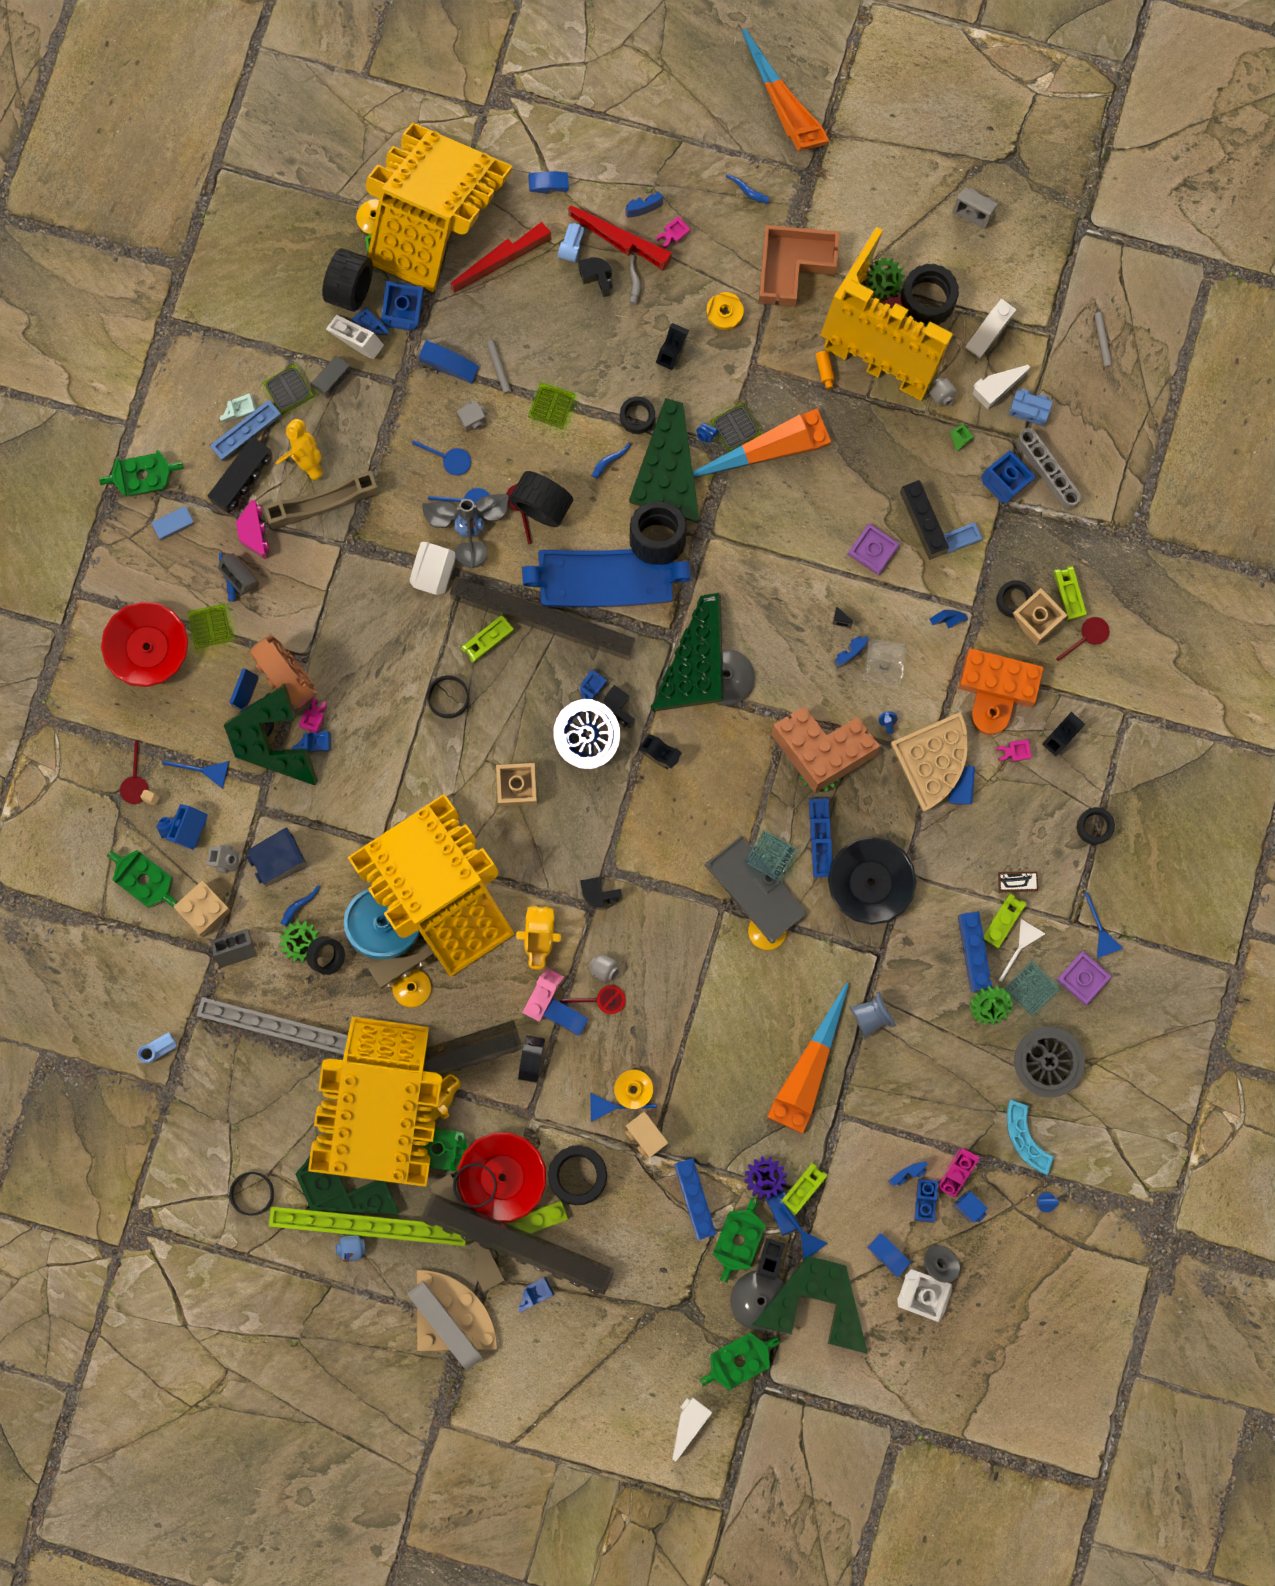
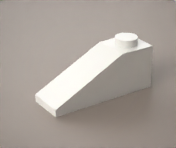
[965,298,1016,359]
[326,315,384,359]
[972,365,1031,410]
[672,1397,712,1462]

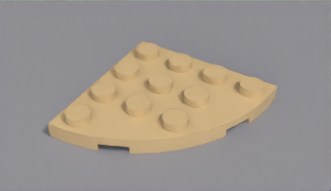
[891,712,968,813]
[417,1270,497,1351]

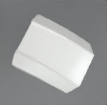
[409,542,457,595]
[897,1269,952,1322]

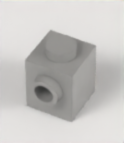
[456,401,487,432]

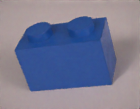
[166,804,208,850]
[952,1191,988,1223]

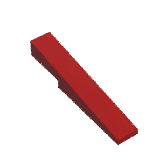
[568,205,672,271]
[450,221,551,293]

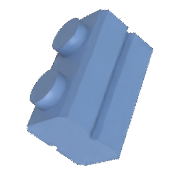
[1008,389,1053,427]

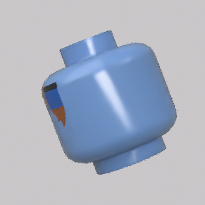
[455,513,484,538]
[335,1235,365,1262]

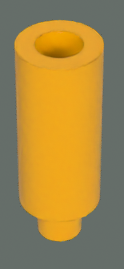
[815,351,835,389]

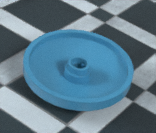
[344,888,420,960]

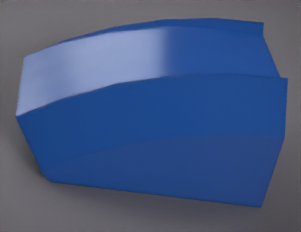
[381,281,425,330]
[981,450,1036,503]

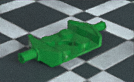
[99,450,184,497]
[107,850,179,908]
[413,1128,468,1172]
[713,1197,766,1283]
[699,1332,781,1391]

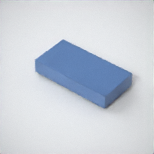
[151,506,194,540]
[944,522,982,554]

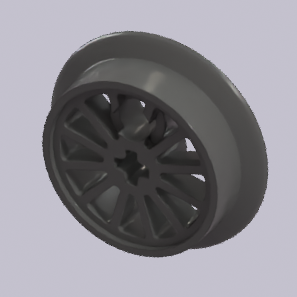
[1014,1026,1085,1097]

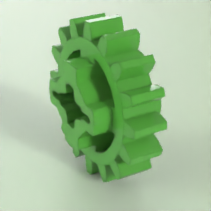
[865,258,905,299]
[279,921,320,963]
[969,986,1013,1026]

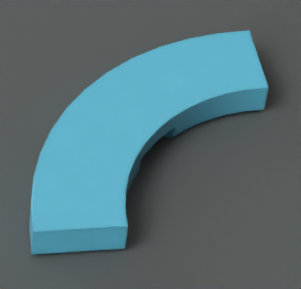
[1007,1100,1054,1175]

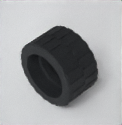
[322,248,373,312]
[900,263,959,325]
[509,471,574,527]
[629,501,687,565]
[548,1145,607,1205]

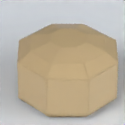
[141,790,161,806]

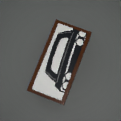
[998,872,1038,892]

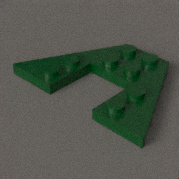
[224,683,318,785]
[295,1133,399,1214]
[752,1256,867,1353]

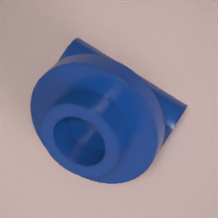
[696,423,719,443]
[878,712,898,734]
[156,817,174,838]
[1037,1193,1058,1212]

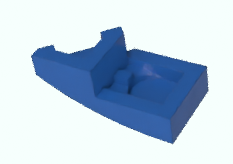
[352,307,389,335]
[929,610,968,629]
[580,669,608,700]
[292,731,331,752]
[518,1276,554,1312]

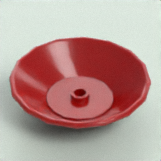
[101,601,189,687]
[457,1132,546,1223]

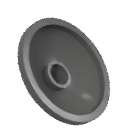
[715,649,755,706]
[730,1271,785,1331]

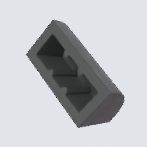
[310,356,351,398]
[217,553,259,596]
[210,929,257,968]

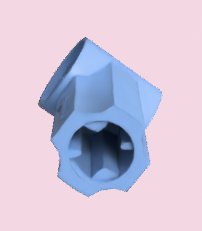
[558,223,584,263]
[137,1032,178,1064]

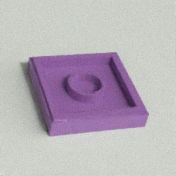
[847,523,900,575]
[1056,951,1111,1006]

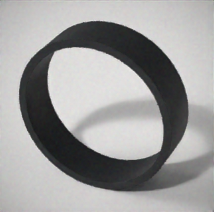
[427,675,469,719]
[453,1164,497,1208]
[229,1172,274,1216]

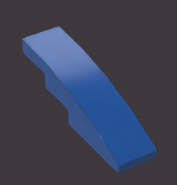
[809,797,832,878]

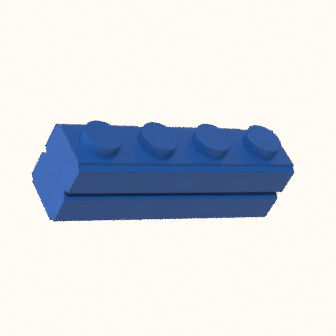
[958,911,992,993]
[674,1158,716,1240]

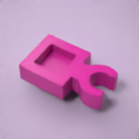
[656,216,690,249]
[299,698,327,734]
[996,739,1032,762]

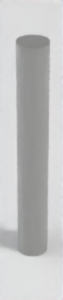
[1094,312,1112,368]
[487,340,511,394]

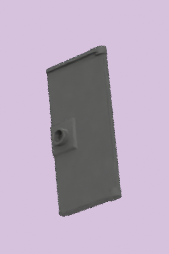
[704,836,807,944]

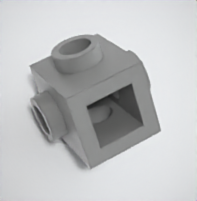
[206,845,240,874]

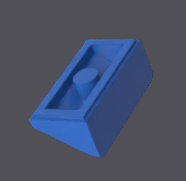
[229,668,258,710]
[948,766,975,805]

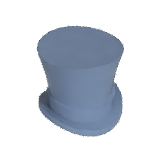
[849,992,896,1039]

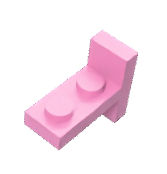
[522,968,564,1022]

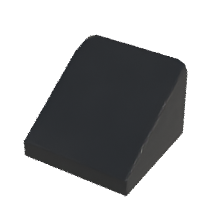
[832,607,853,628]

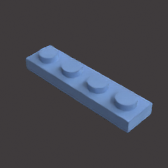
[210,400,281,462]

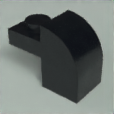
[578,257,613,297]
[656,323,689,370]
[603,685,635,729]
[1042,712,1086,756]
[638,734,682,770]
[580,877,622,910]
[518,1035,545,1083]
[756,1238,785,1281]

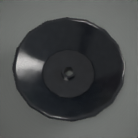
[828,837,917,925]

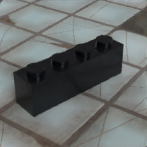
[207,437,273,513]
[900,480,949,560]

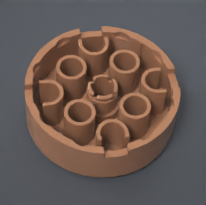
[249,634,318,709]

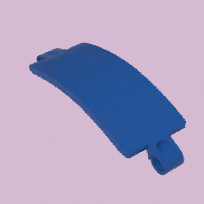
[522,549,691,608]

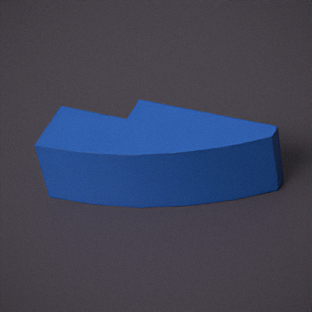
[419,340,479,384]

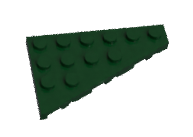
[629,398,700,524]
[651,593,724,712]

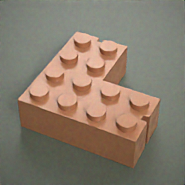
[758,225,840,307]
[771,706,880,793]

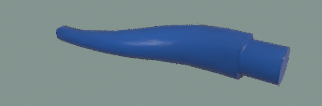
[726,174,770,204]
[591,442,631,479]
[219,552,237,602]
[280,885,320,927]

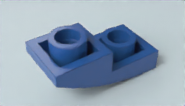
[528,171,569,194]
[625,191,663,218]
[834,636,868,669]
[543,999,588,1036]
[888,1161,928,1186]
[914,1179,938,1223]
[765,1190,800,1236]
[867,1233,911,1277]

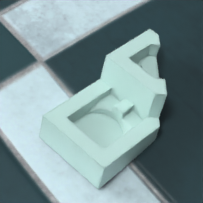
[220,393,256,422]

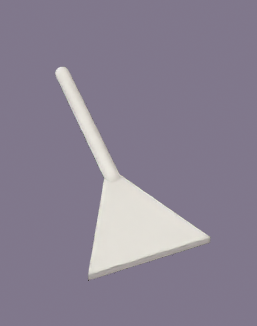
[999,919,1045,982]

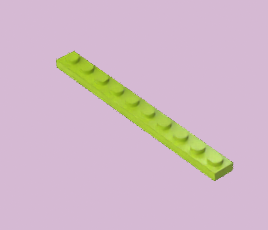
[269,1207,468,1246]

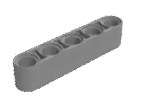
[1017,428,1080,510]
[407,1281,483,1371]

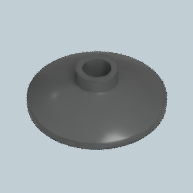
[924,1245,960,1283]

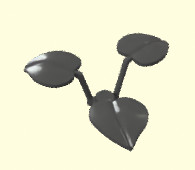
[422,494,509,568]

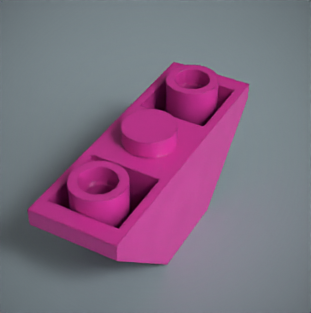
[236,500,269,559]
[938,1148,980,1198]

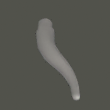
[629,255,641,304]

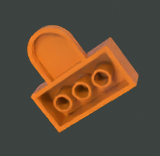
[958,648,1044,735]

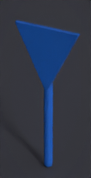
[162,761,229,789]
[1085,892,1124,958]
[590,1093,657,1122]
[780,1202,828,1259]

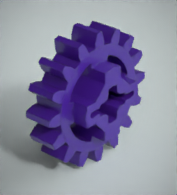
[744,1157,787,1200]

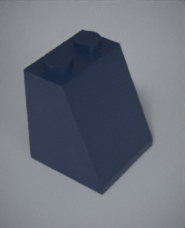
[247,827,308,887]

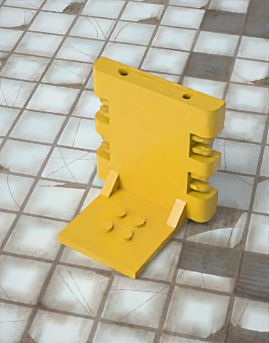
[366,122,513,292]
[820,227,953,401]
[347,794,514,977]
[308,1016,442,1187]

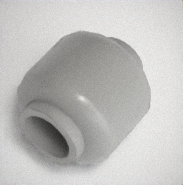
[929,378,957,406]
[589,954,619,983]

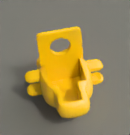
[275,419,323,480]
[516,906,561,970]
[417,1074,461,1121]

